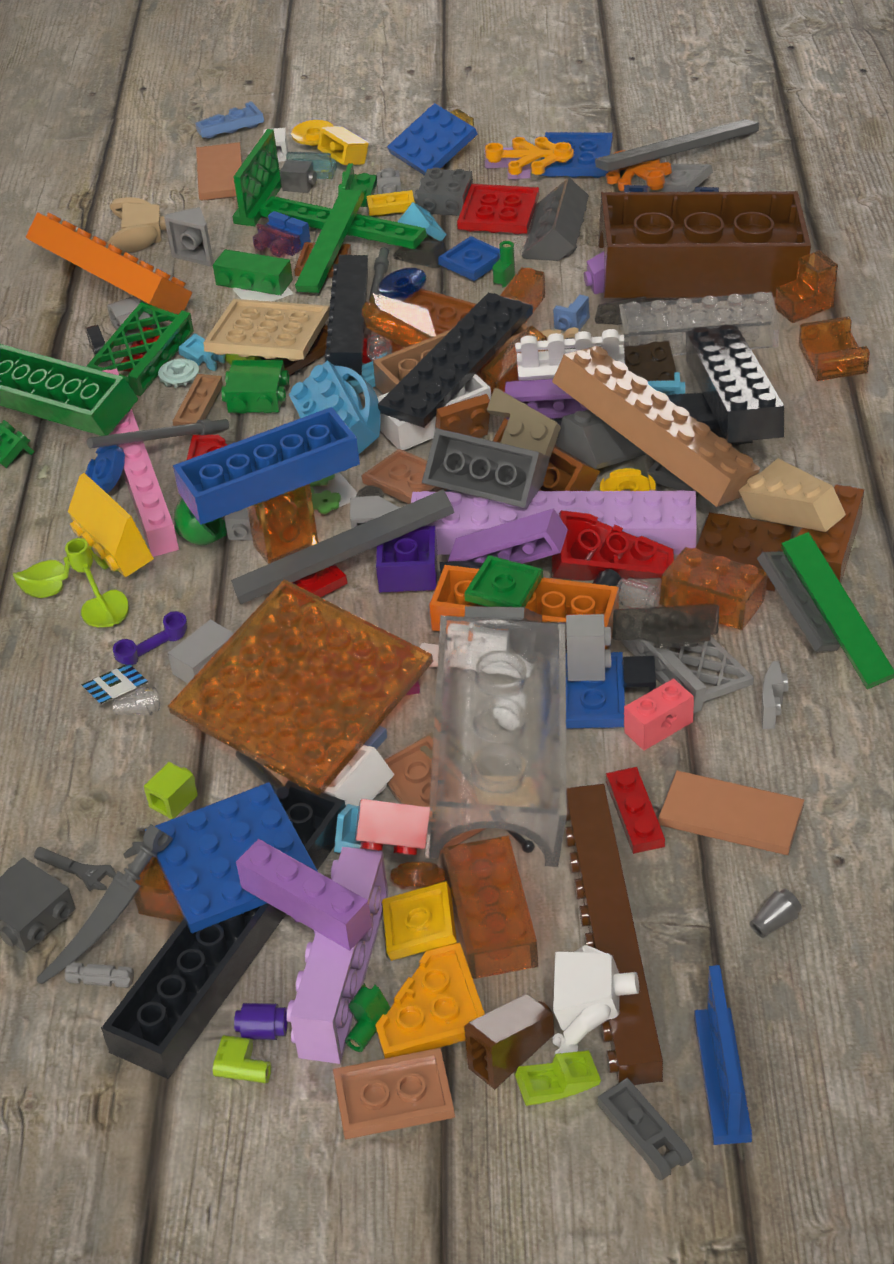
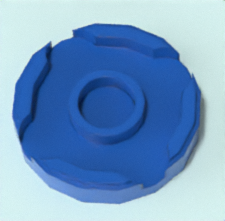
[85,445,125,493]

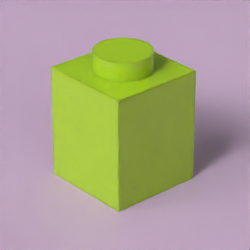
[144,762,198,819]

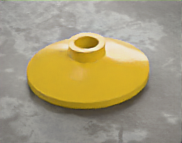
[291,120,334,146]

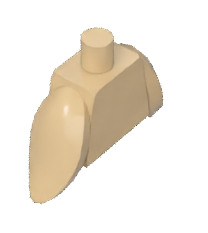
[107,197,167,253]

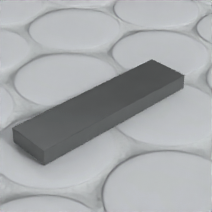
[757,552,840,652]

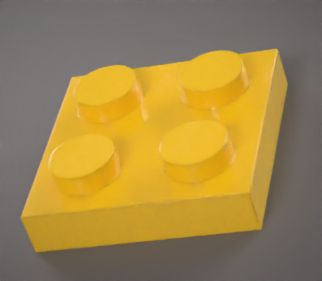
[382,881,457,961]

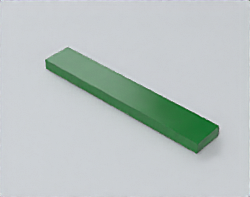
[295,189,365,293]
[781,532,894,690]

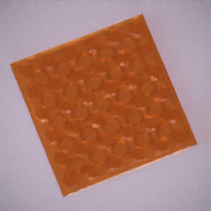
[168,579,433,796]

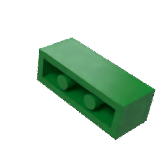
[213,249,293,296]

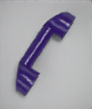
[113,611,187,665]

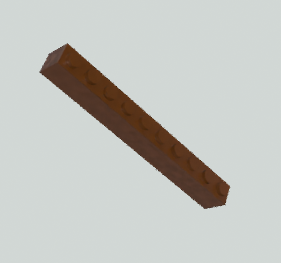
[560,784,663,1085]

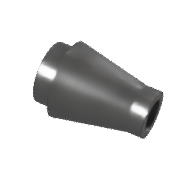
[750,889,802,938]

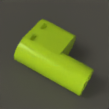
[213,1035,271,1083]

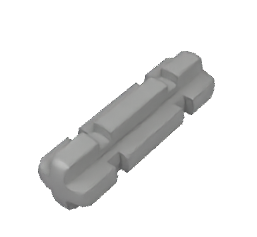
[65,962,133,988]

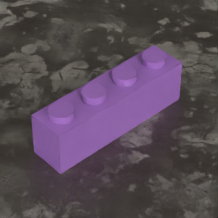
[505,379,588,420]
[448,508,568,564]
[236,839,372,951]

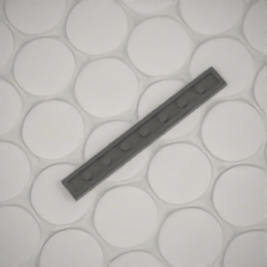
[595,119,759,172]
[231,489,455,604]

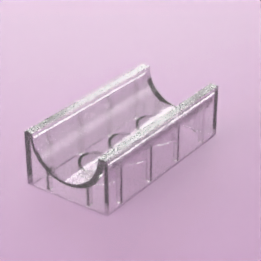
[425,615,567,867]

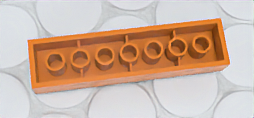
[25,212,193,315]

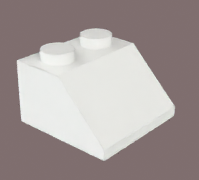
[298,740,395,806]

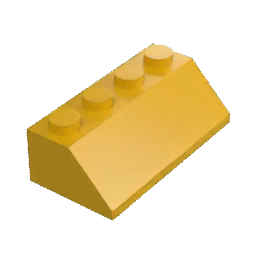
[68,473,154,578]

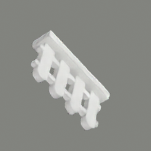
[515,329,625,381]

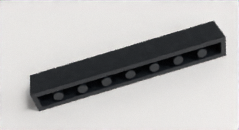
[325,255,368,375]

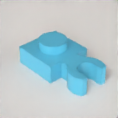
[179,333,225,371]

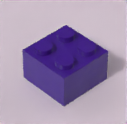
[376,525,438,593]

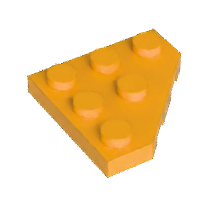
[375,942,485,1059]

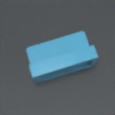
[398,202,447,247]

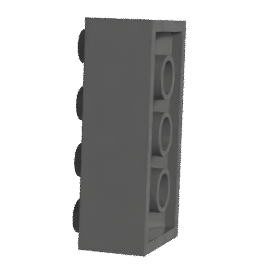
[521,177,589,261]
[422,428,550,509]

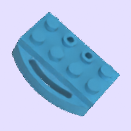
[289,360,381,454]

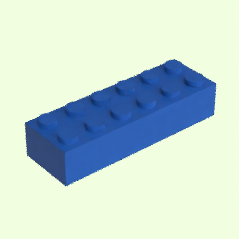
[173,407,360,525]

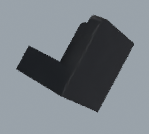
[623,656,656,692]

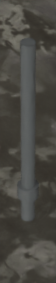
[364,247,389,339]
[87,419,229,449]

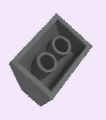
[556,410,646,469]

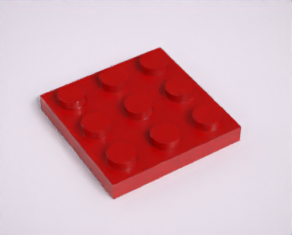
[457,184,540,234]

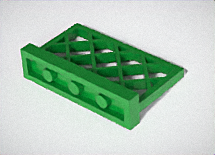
[232,129,282,226]
[86,302,194,397]

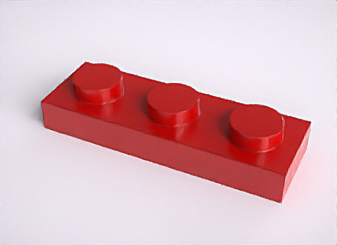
[606,767,665,854]

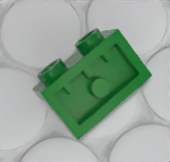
[338,163,377,207]
[0,420,35,468]

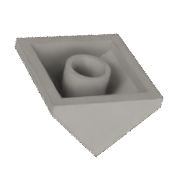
[164,207,214,267]

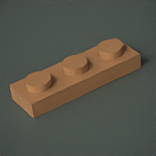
[173,374,223,426]

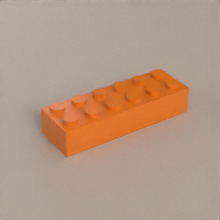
[429,565,619,649]

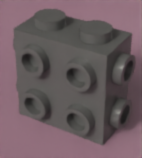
[414,168,473,216]
[0,857,76,953]

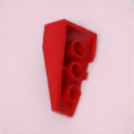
[552,510,674,581]

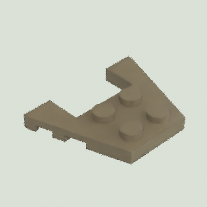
[487,388,561,457]

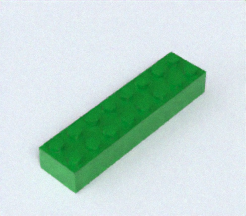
[0,344,138,436]

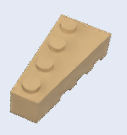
[739,458,846,532]

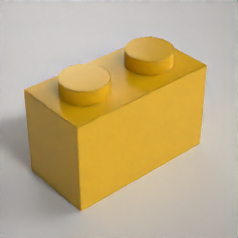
[317,127,369,165]

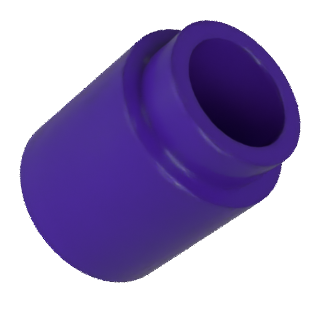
[234,1003,288,1040]

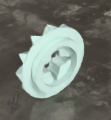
[158,359,199,388]

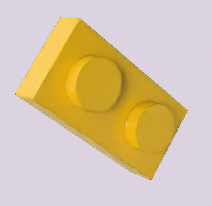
[367,190,415,216]

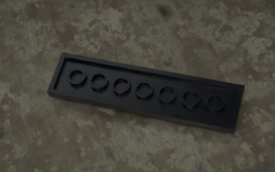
[378,292,533,428]

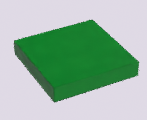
[464,555,543,607]

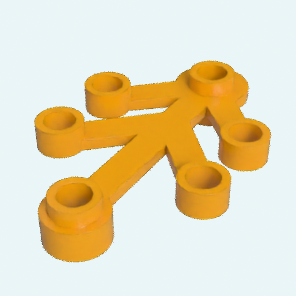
[485,137,574,175]

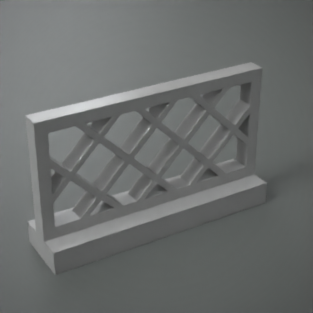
[621,608,754,713]

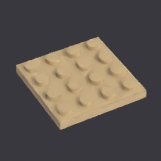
[203,299,330,361]

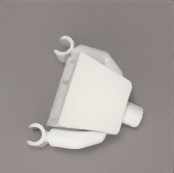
[552,945,639,1054]

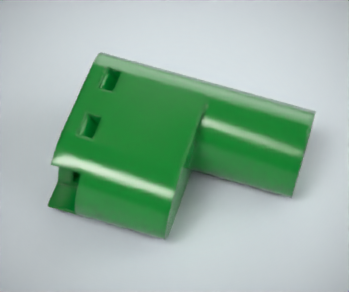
[492,241,515,288]
[345,983,390,1052]

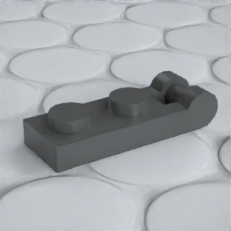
[598,1078,693,1180]

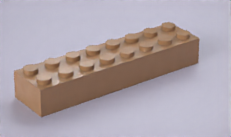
[552,346,761,507]

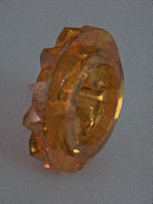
[391,861,445,888]

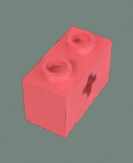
[624,678,694,751]

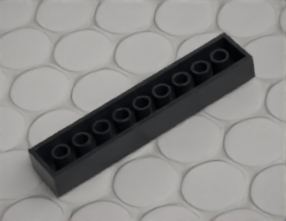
[101,780,346,1079]

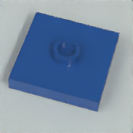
[438,236,500,281]

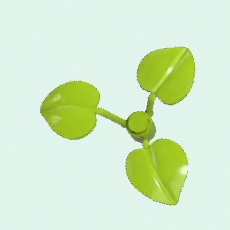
[13,538,129,627]

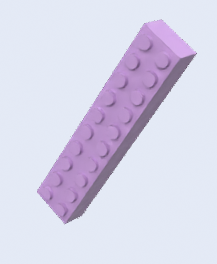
[411,490,697,555]

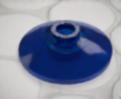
[379,268,427,298]

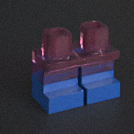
[253,211,311,257]

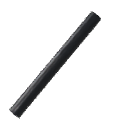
[236,747,289,799]

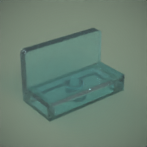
[286,152,337,179]

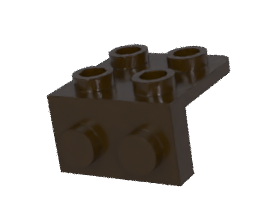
[623,340,676,382]

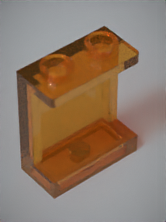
[799,316,870,381]

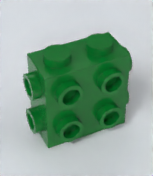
[221,360,290,413]

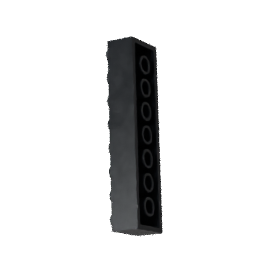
[686,324,784,443]

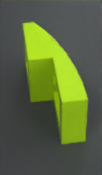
[515,1050,601,1106]

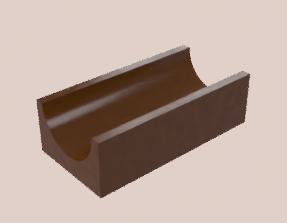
[598,191,811,298]

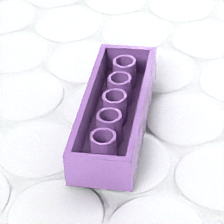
[287,847,388,1064]

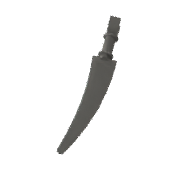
[37,824,173,984]

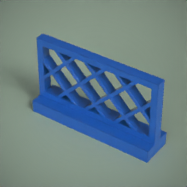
[694,965,752,1145]

